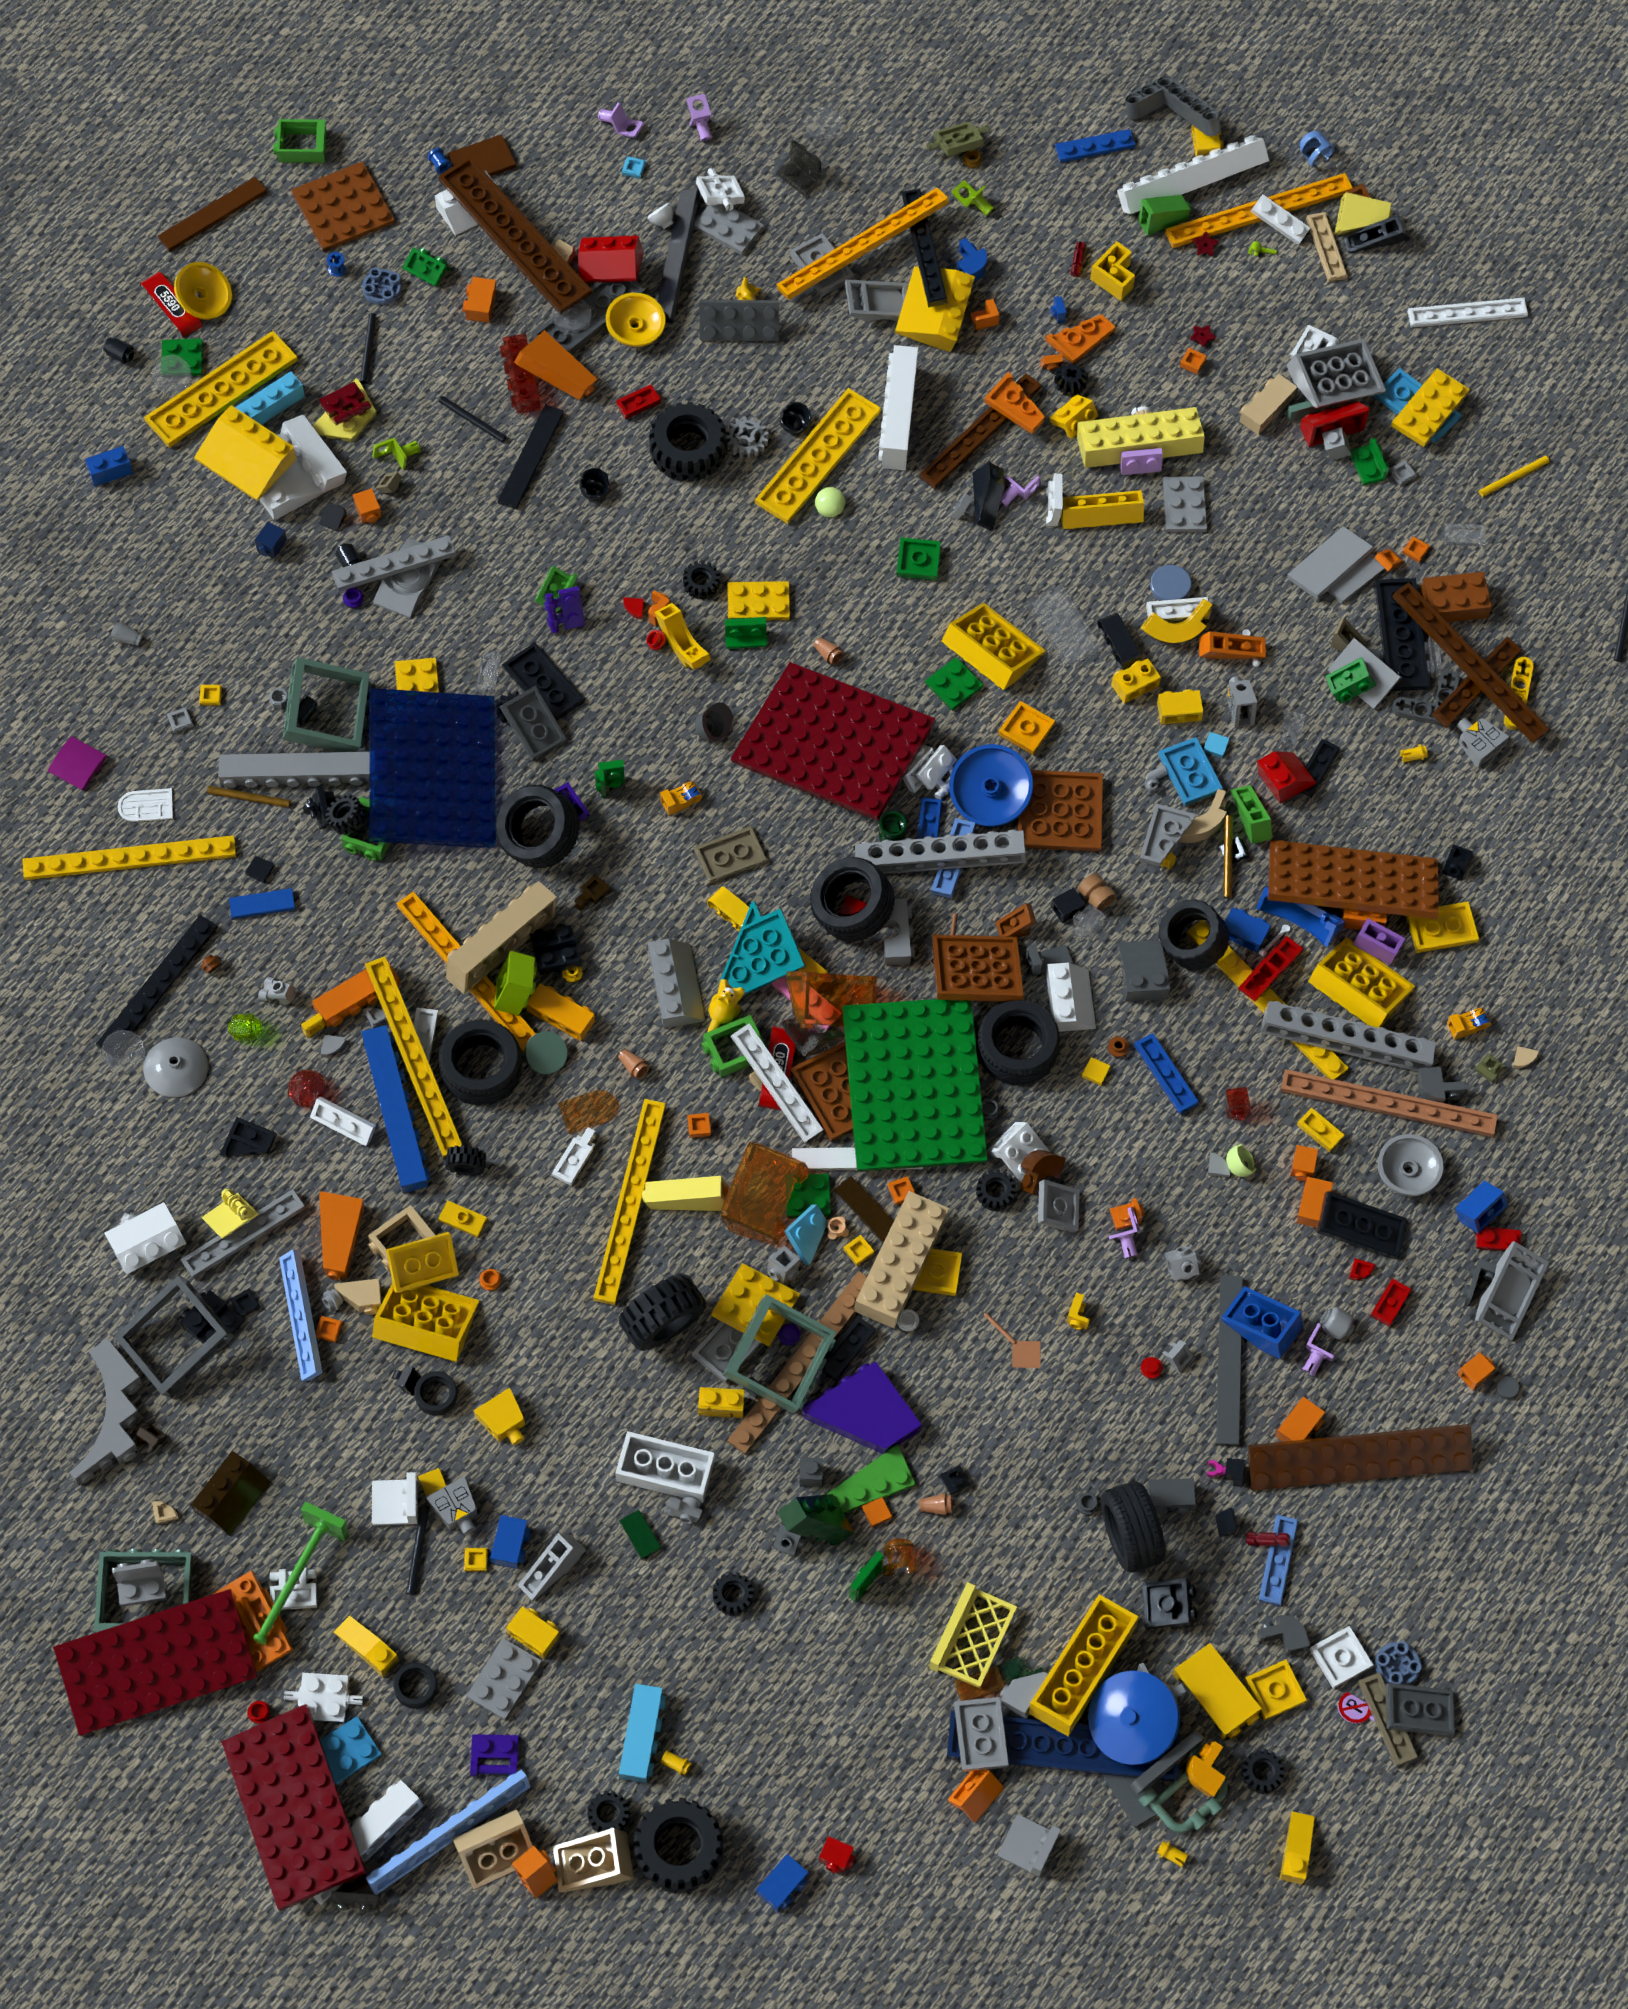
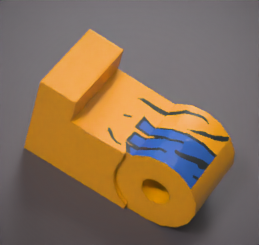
[660,781,703,815]
[1447,1008,1491,1040]

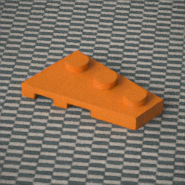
[1045,314,1116,365]
[984,371,1045,434]

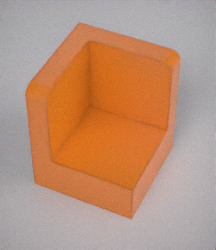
[970,299,999,330]

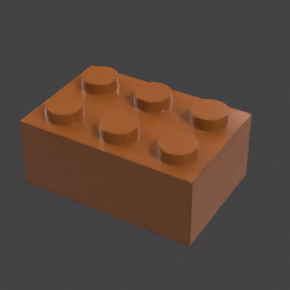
[1420,572,1492,622]

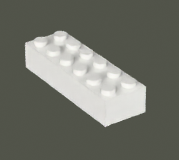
[878,345,918,470]

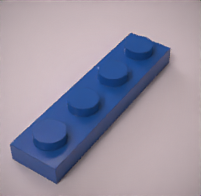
[1055,129,1135,163]
[1134,1033,1199,1115]

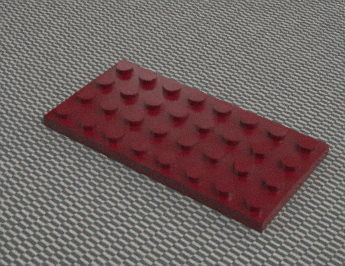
[53,1589,258,1736]
[221,1704,367,1912]

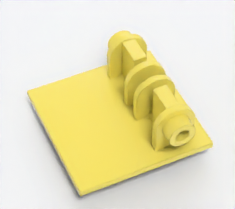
[201,1189,259,1239]

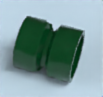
[879,811,906,842]

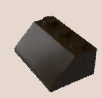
[191,1451,271,1536]

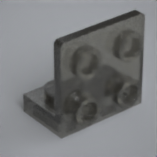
[777,140,821,197]
[781,1015,845,1057]

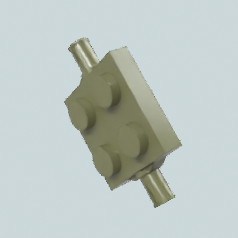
[926,122,991,156]

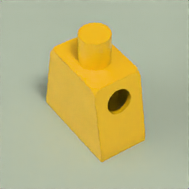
[474,1388,525,1446]

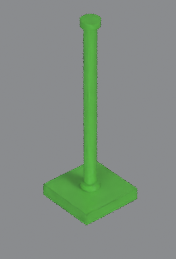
[253,1501,349,1645]

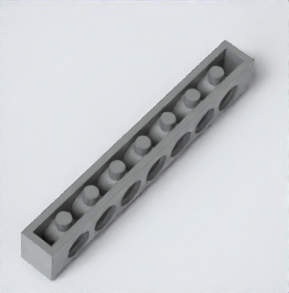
[855,830,1026,874]
[1261,1001,1436,1072]

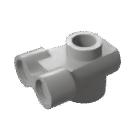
[258,977,295,1005]
[664,1497,702,1524]

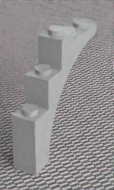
[69,1338,141,1485]

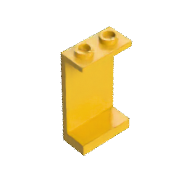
[1172,1643,1262,1740]

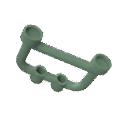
[1138,1745,1228,1833]

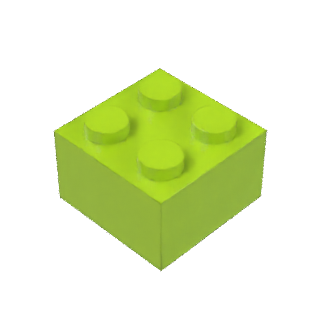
[494,951,537,1016]

